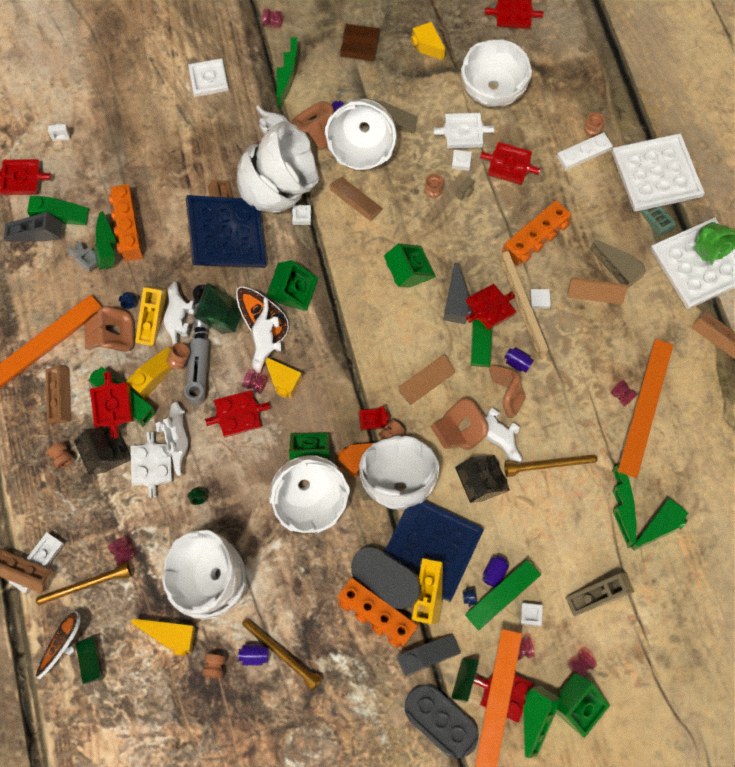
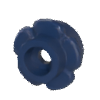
[119,292,137,309]
[462,587,476,607]

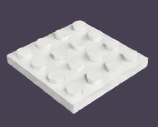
[612,133,705,212]
[650,218,735,310]

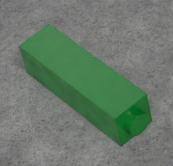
[88,366,156,427]

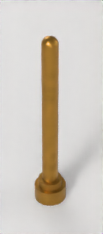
[504,455,598,477]
[35,561,132,605]
[242,619,323,691]

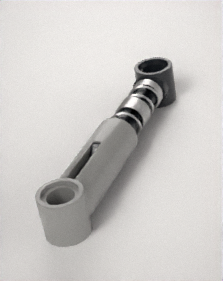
[184,284,213,406]

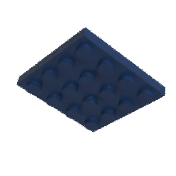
[185,195,266,268]
[384,501,484,603]

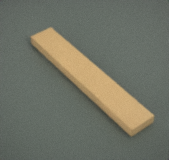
[500,251,548,358]

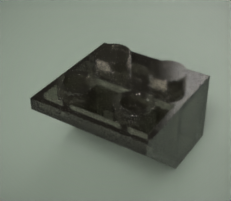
[74,427,131,475]
[455,455,510,503]

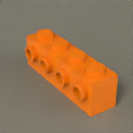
[109,184,143,261]
[502,200,572,267]
[337,578,418,649]

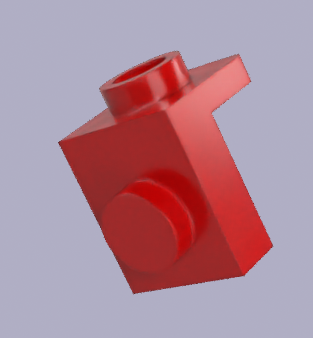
[358,406,389,431]

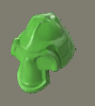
[694,222,735,266]

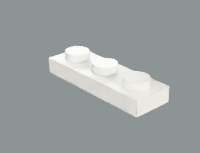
[557,133,613,170]
[9,532,64,595]

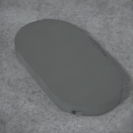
[351,547,421,609]
[405,686,478,758]

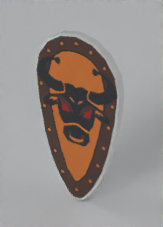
[236,287,289,343]
[35,611,81,679]

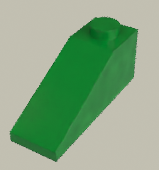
[27,195,89,225]
[631,498,689,551]
[523,686,562,759]

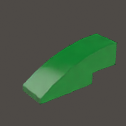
[94,211,116,270]

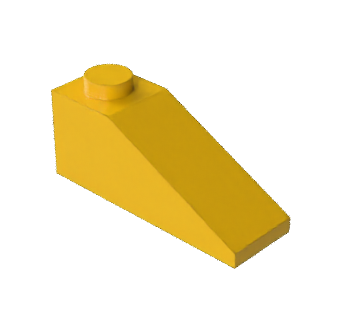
[135,286,167,346]
[126,346,173,400]
[412,558,443,624]
[131,619,196,656]

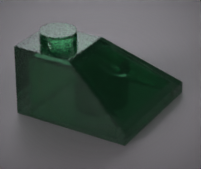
[193,283,242,334]

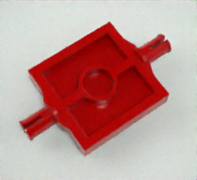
[485,0,543,29]
[480,142,540,185]
[0,159,52,195]
[465,284,517,330]
[90,372,134,439]
[205,390,271,438]
[473,674,535,723]

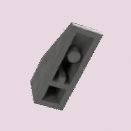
[3,212,62,241]
[443,262,472,324]
[396,634,461,679]

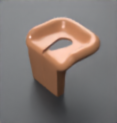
[291,101,334,150]
[84,306,134,352]
[489,365,526,418]
[430,398,489,450]

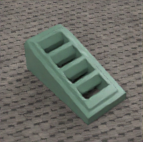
[640,206,676,238]

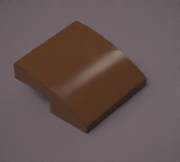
[340,24,380,61]

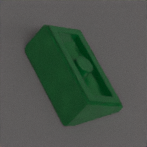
[76,637,103,684]
[451,658,479,703]

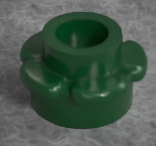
[187,488,207,505]

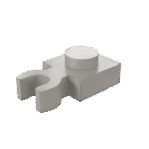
[68,241,98,272]

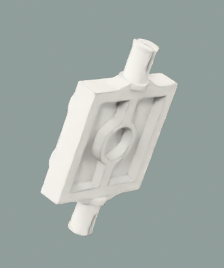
[433,113,494,149]
[131,432,172,498]

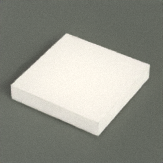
[188,58,229,97]

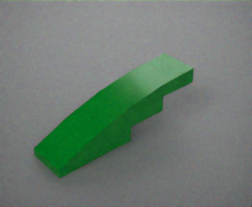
[277,37,298,107]
[470,319,492,368]
[612,464,636,548]
[465,560,542,631]

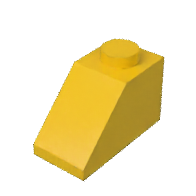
[410,22,445,60]
[265,358,302,399]

